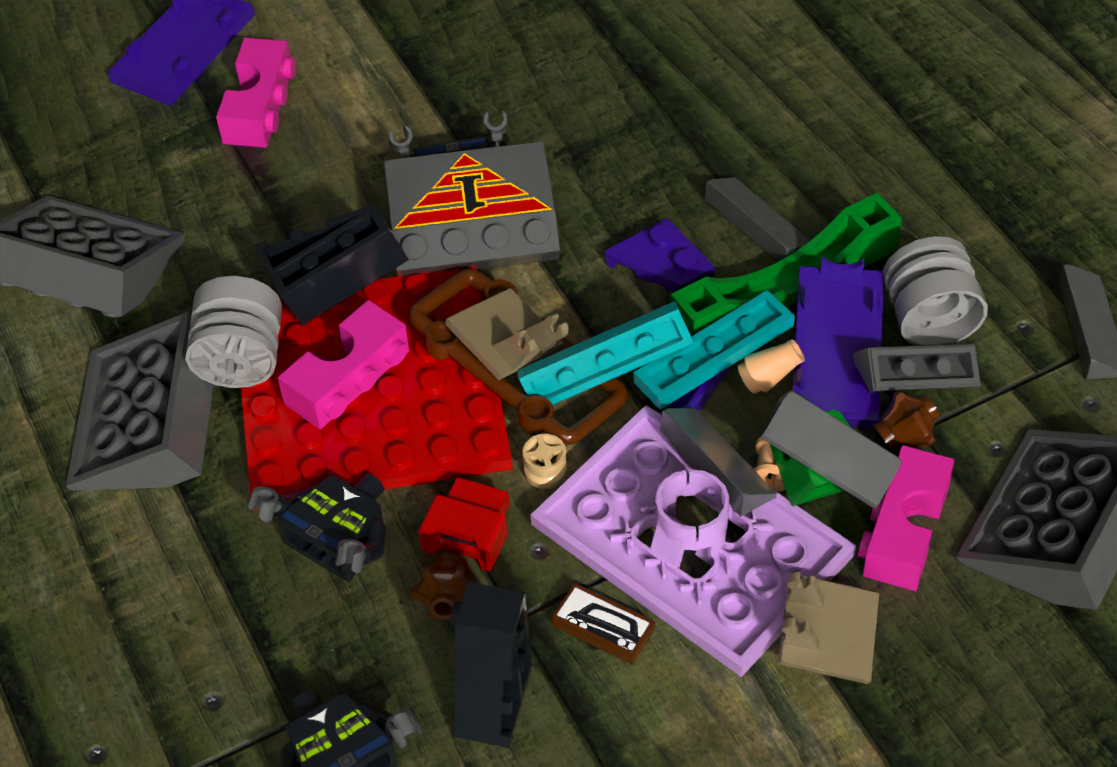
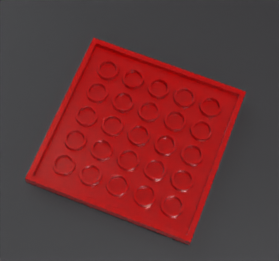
[241,267,513,511]

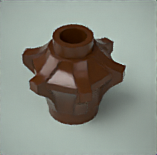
[871,389,940,453]
[410,553,475,620]

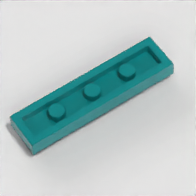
[633,290,795,410]
[517,301,694,404]

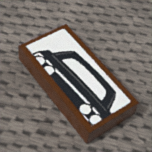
[551,583,655,665]

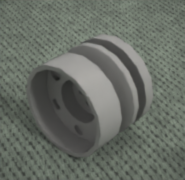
[883,236,988,346]
[185,276,282,388]

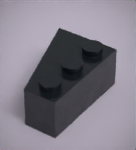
[254,204,409,326]
[450,582,532,748]

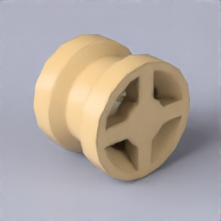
[522,433,567,489]

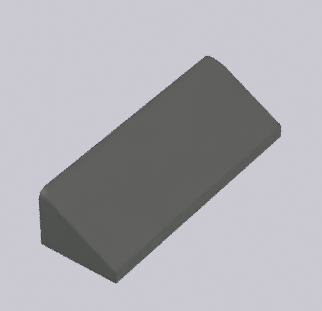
[705,177,811,262]
[1058,264,1117,380]
[852,344,981,392]
[760,391,902,509]
[660,408,777,517]

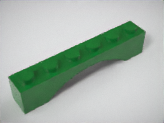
[671,192,902,337]

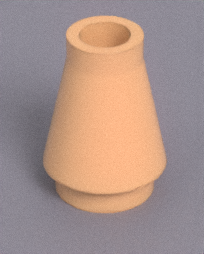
[738,339,805,394]

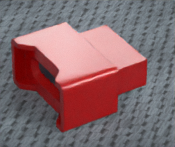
[418,477,510,571]

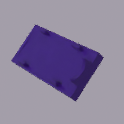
[108,0,255,106]
[793,257,884,428]

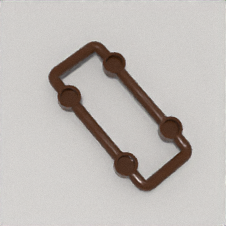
[408,269,628,445]

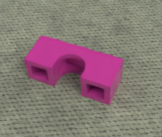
[216,38,296,148]
[278,300,409,430]
[858,445,955,592]

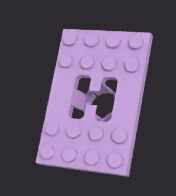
[530,405,856,677]

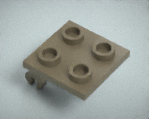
[445,288,569,381]
[778,572,879,684]

